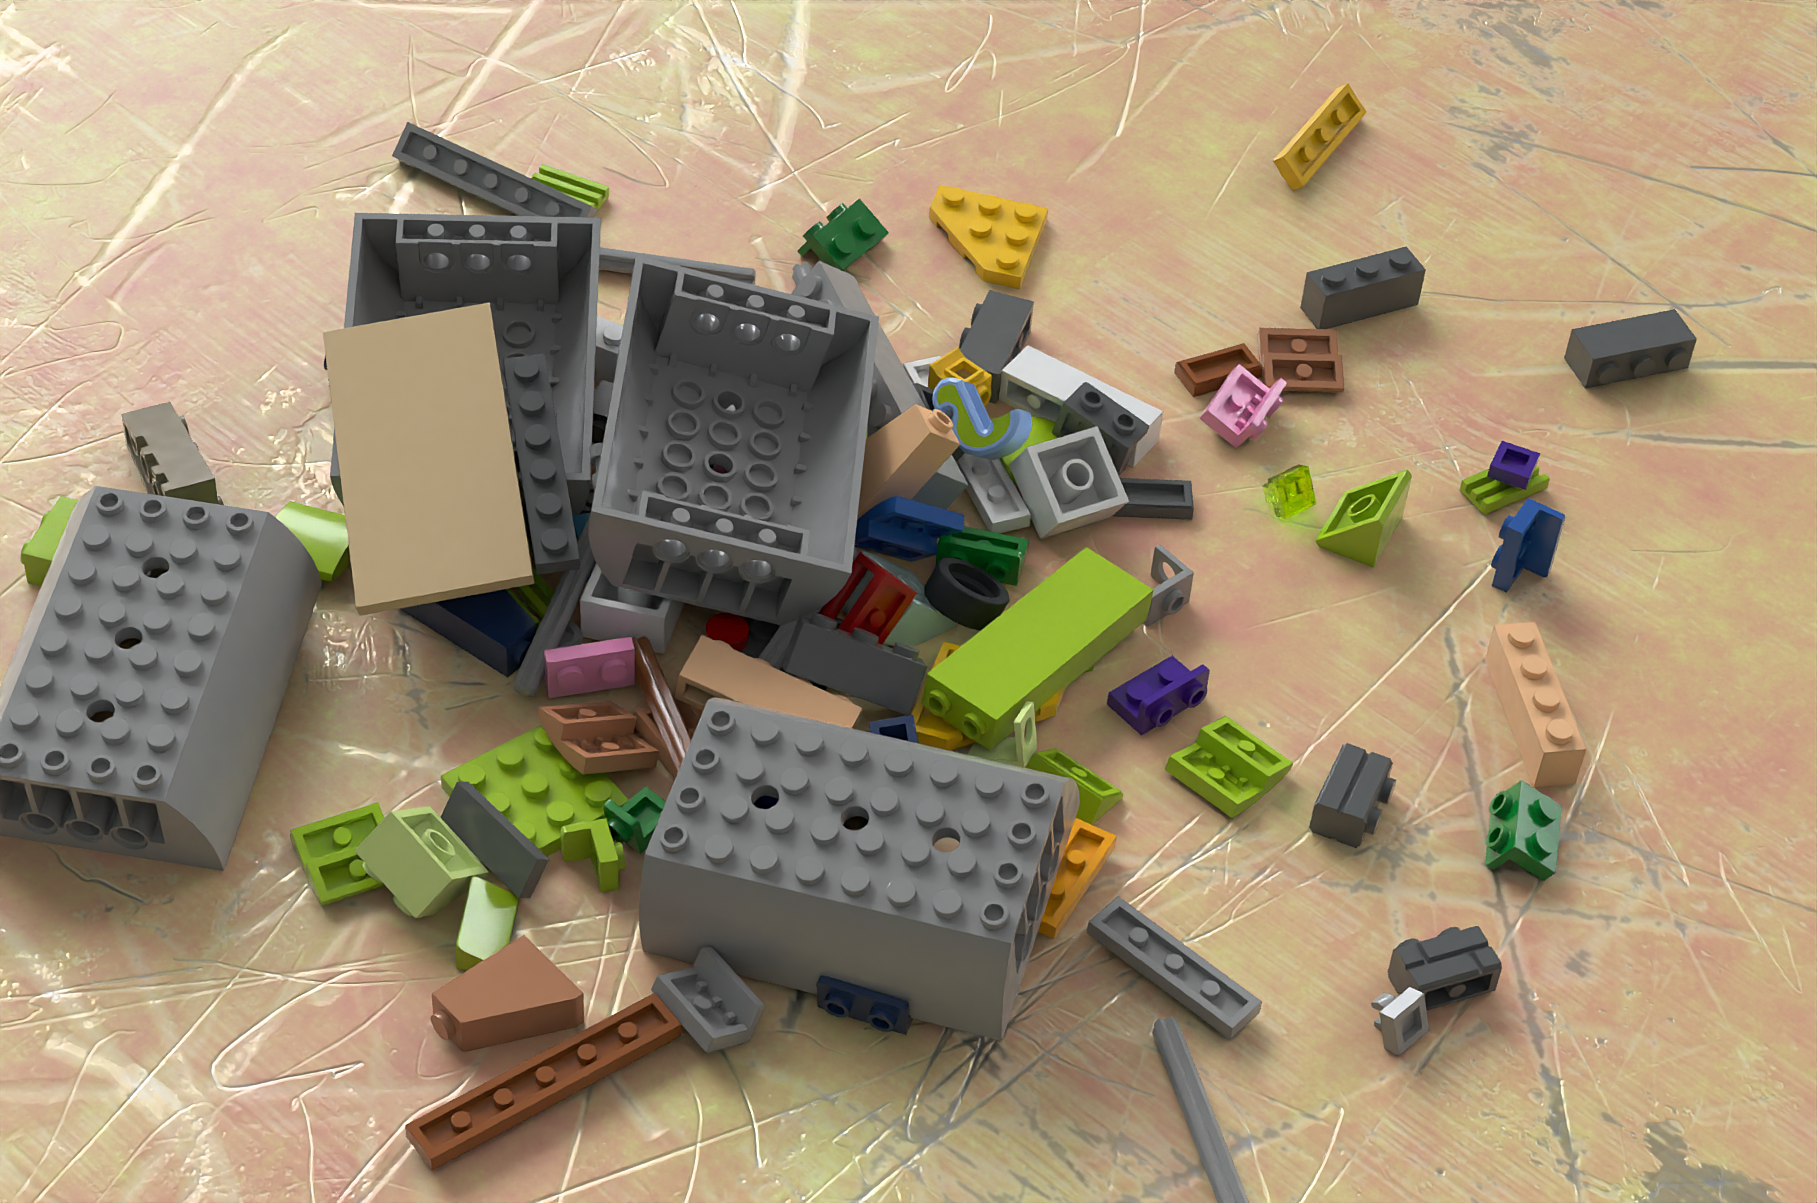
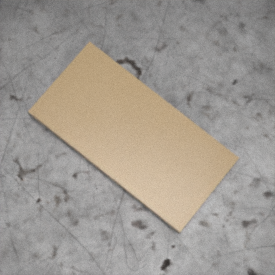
[323,302,535,616]

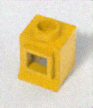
[928,347,992,406]

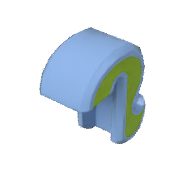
[932,378,1032,460]

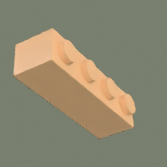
[1485,622,1586,788]
[674,635,862,729]

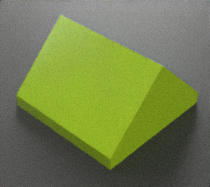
[1315,469,1412,568]

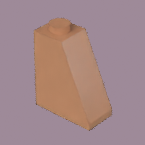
[431,935,584,1052]

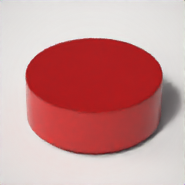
[705,613,749,652]

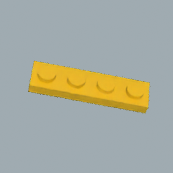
[1273,83,1367,191]

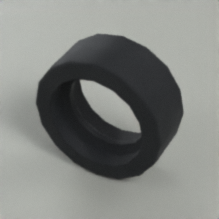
[924,558,1009,631]

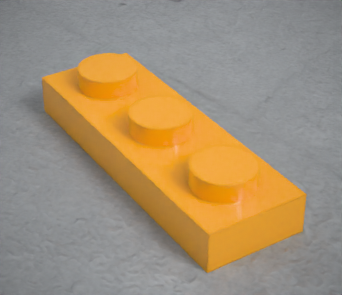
[1038,818,1117,939]

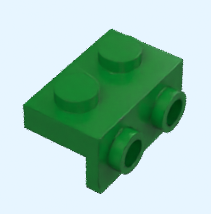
[797,198,889,271]
[935,526,1029,586]
[1485,780,1562,881]

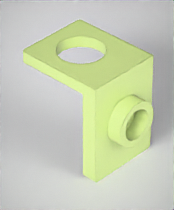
[967,701,1037,768]

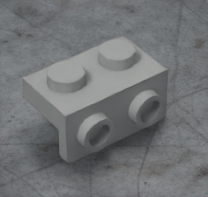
[651,946,765,1053]

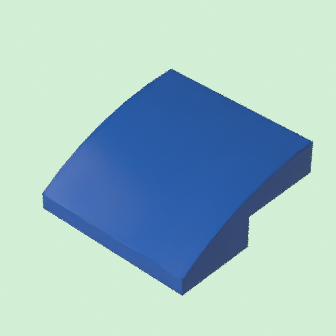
[854,496,964,562]

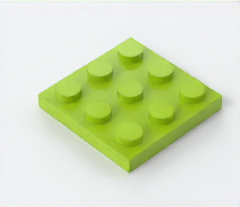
[441,724,629,857]

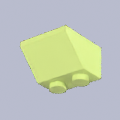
[354,806,490,919]

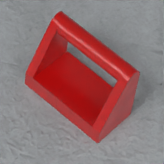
[818,552,917,645]

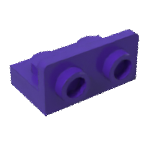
[1107,655,1210,736]

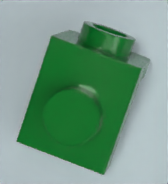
[602,786,666,854]

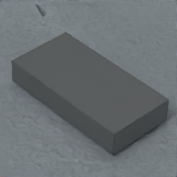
[1113,478,1194,520]

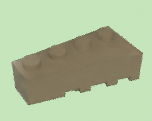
[121,402,224,505]

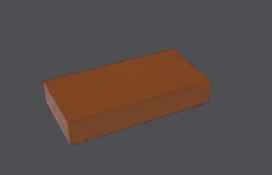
[1174,343,1263,397]

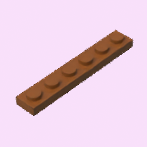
[405,993,682,1171]

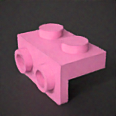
[1200,364,1287,449]
[543,637,635,699]

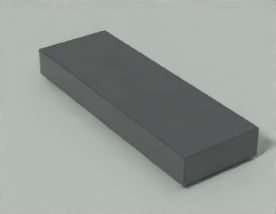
[440,782,549,898]

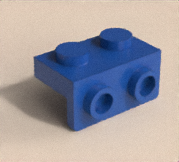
[1491,498,1566,593]

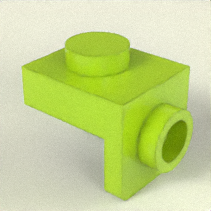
[561,818,626,892]

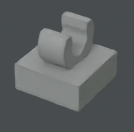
[1371,987,1429,1056]

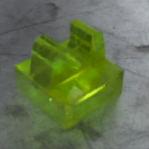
[1262,464,1317,519]

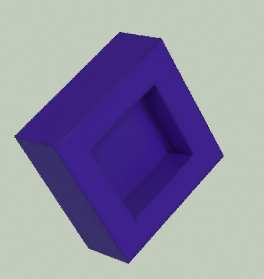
[1487,441,1540,490]

